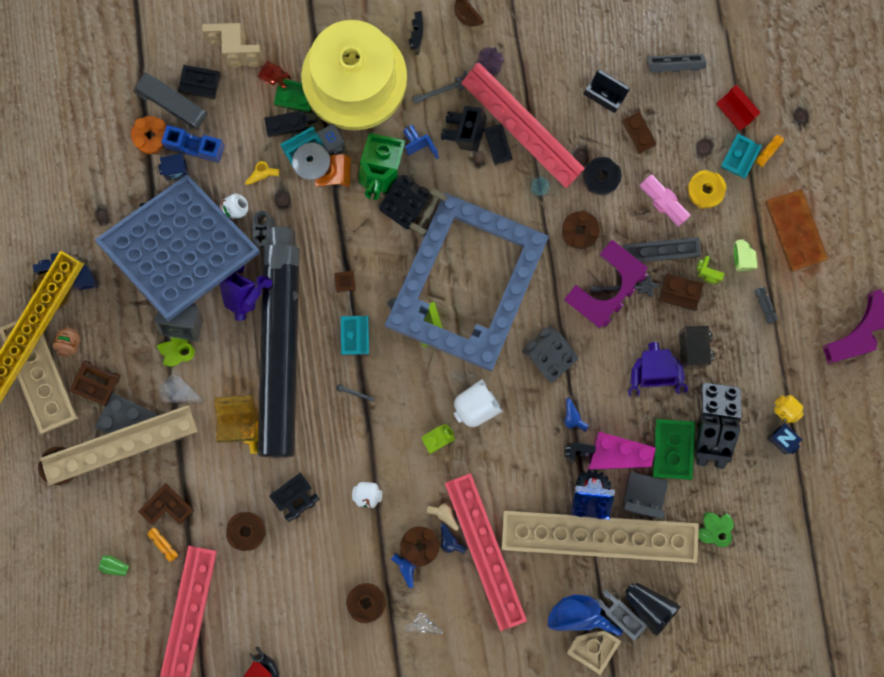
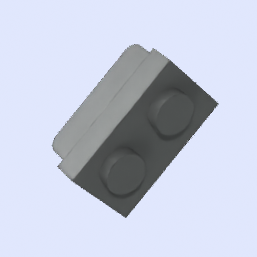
[522,326,578,382]

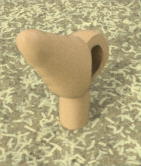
[427,503,458,531]

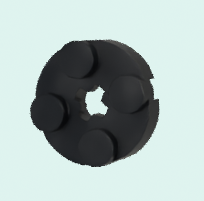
[583,157,622,195]

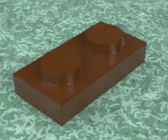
[622,112,657,154]

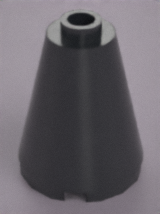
[625,583,681,636]

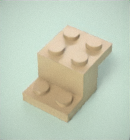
[202,23,264,68]

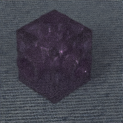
[476,47,504,76]

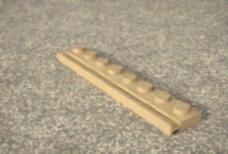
[40,405,199,485]

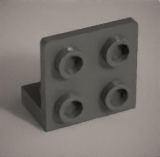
[621,472,668,519]

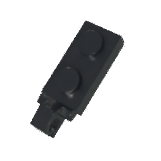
[264,111,318,137]

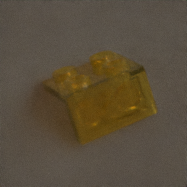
[214,395,257,443]

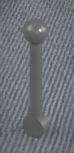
[336,384,375,402]

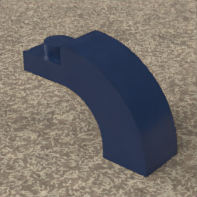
[33,253,99,291]

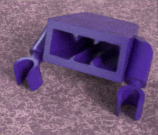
[219,265,272,321]
[628,342,688,397]

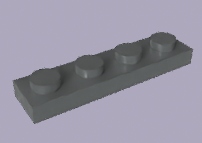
[623,237,701,263]

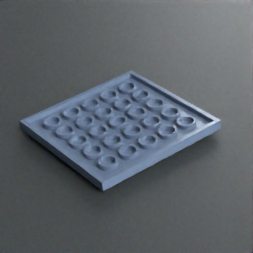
[95,175,260,322]

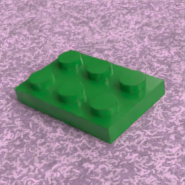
[652,419,695,480]

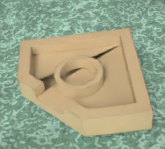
[566,630,621,675]

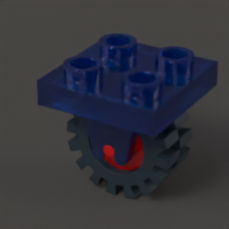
[570,470,615,519]

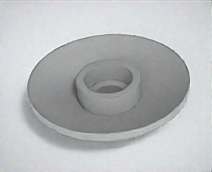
[292,143,330,180]

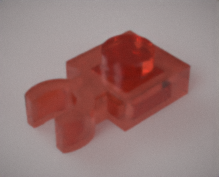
[257,61,291,88]

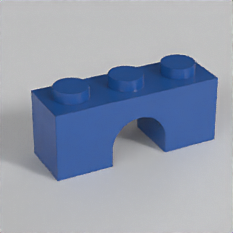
[161,125,225,164]

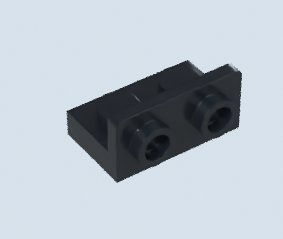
[564,442,596,462]

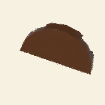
[454,0,484,27]

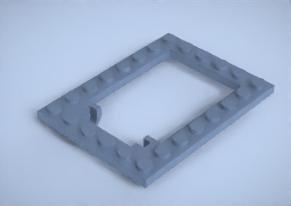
[385,193,549,372]

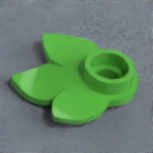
[698,512,734,548]

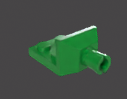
[358,133,406,200]

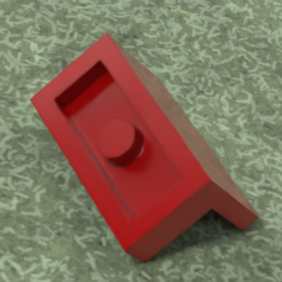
[716,84,760,131]

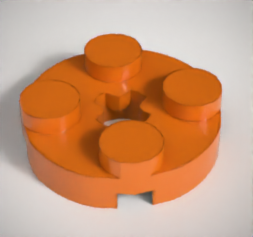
[131,116,166,154]

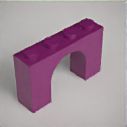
[564,240,648,329]

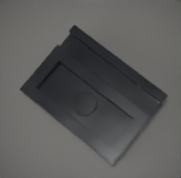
[178,65,221,99]

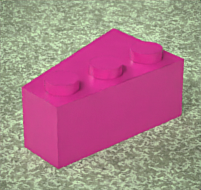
[587,432,656,470]

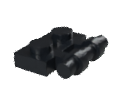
[269,473,320,523]

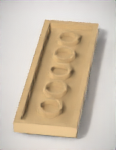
[0,320,78,435]

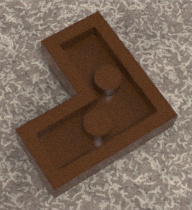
[138,483,194,525]

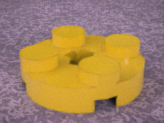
[687,170,726,209]

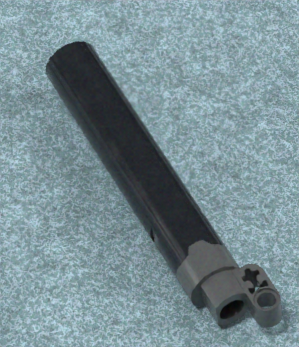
[252,210,300,458]

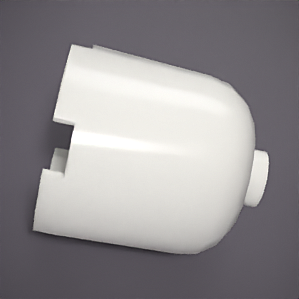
[453,379,503,427]

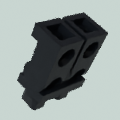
[695,414,741,469]

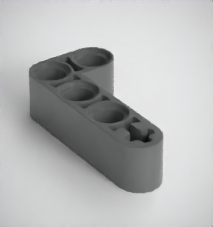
[133,72,208,130]

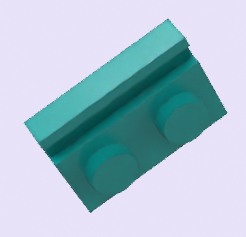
[280,126,326,167]
[720,134,762,180]
[340,316,369,355]

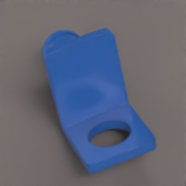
[403,125,439,160]

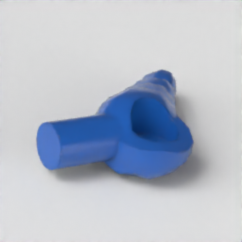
[564,398,589,432]
[391,553,416,589]

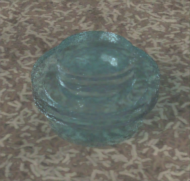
[531,177,550,196]

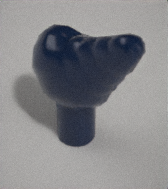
[440,523,467,554]

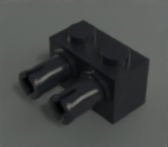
[441,106,487,152]

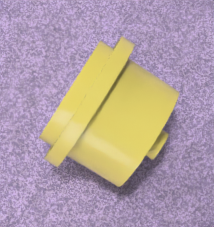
[301,20,407,130]

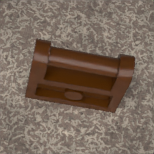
[70,360,121,406]

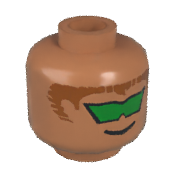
[53,327,81,357]

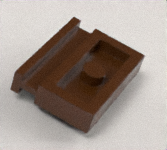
[659,274,703,311]

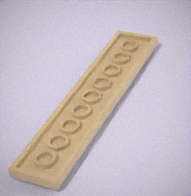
[501,511,699,563]

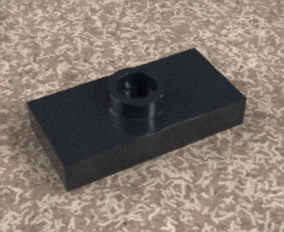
[484,124,513,165]

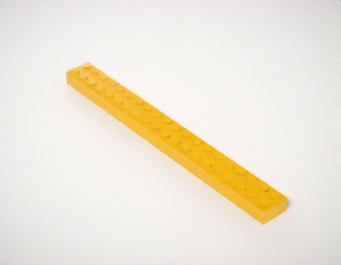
[0,250,84,404]

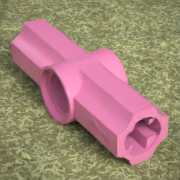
[639,175,691,227]

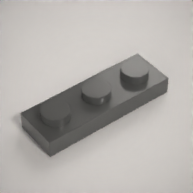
[647,54,706,73]

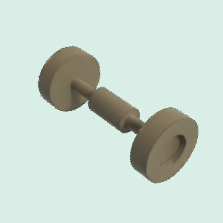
[409,188,448,236]

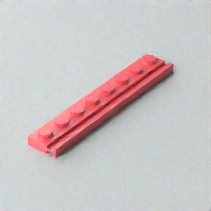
[461,63,585,188]
[445,473,527,632]
[160,546,217,677]

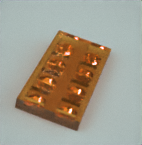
[765,189,828,272]

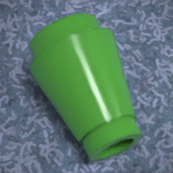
[98,555,129,577]

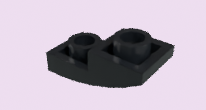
[408,11,423,55]

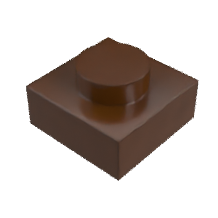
[335,271,356,293]

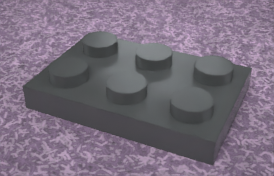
[95,393,159,453]

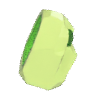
[734,239,757,271]

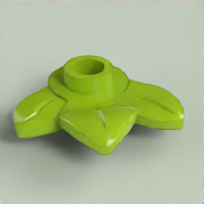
[157,337,195,367]

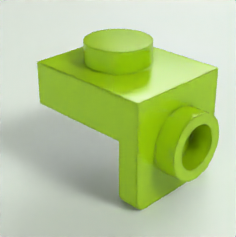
[696,256,725,285]
[421,424,455,454]

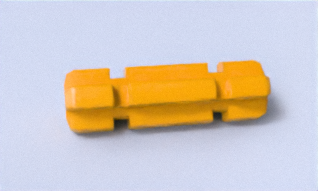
[755,134,784,167]
[147,527,178,562]

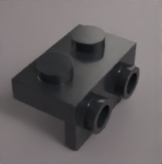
[583,70,630,113]

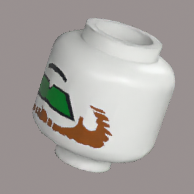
[220,193,248,221]
[352,482,382,508]

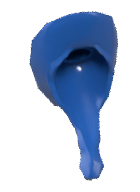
[547,594,623,636]

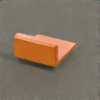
[315,154,351,187]

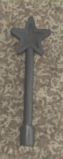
[412,71,468,104]
[590,275,659,297]

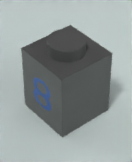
[317,124,346,155]

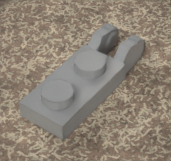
[595,589,647,641]

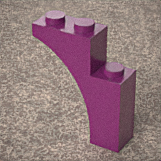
[822,289,884,364]

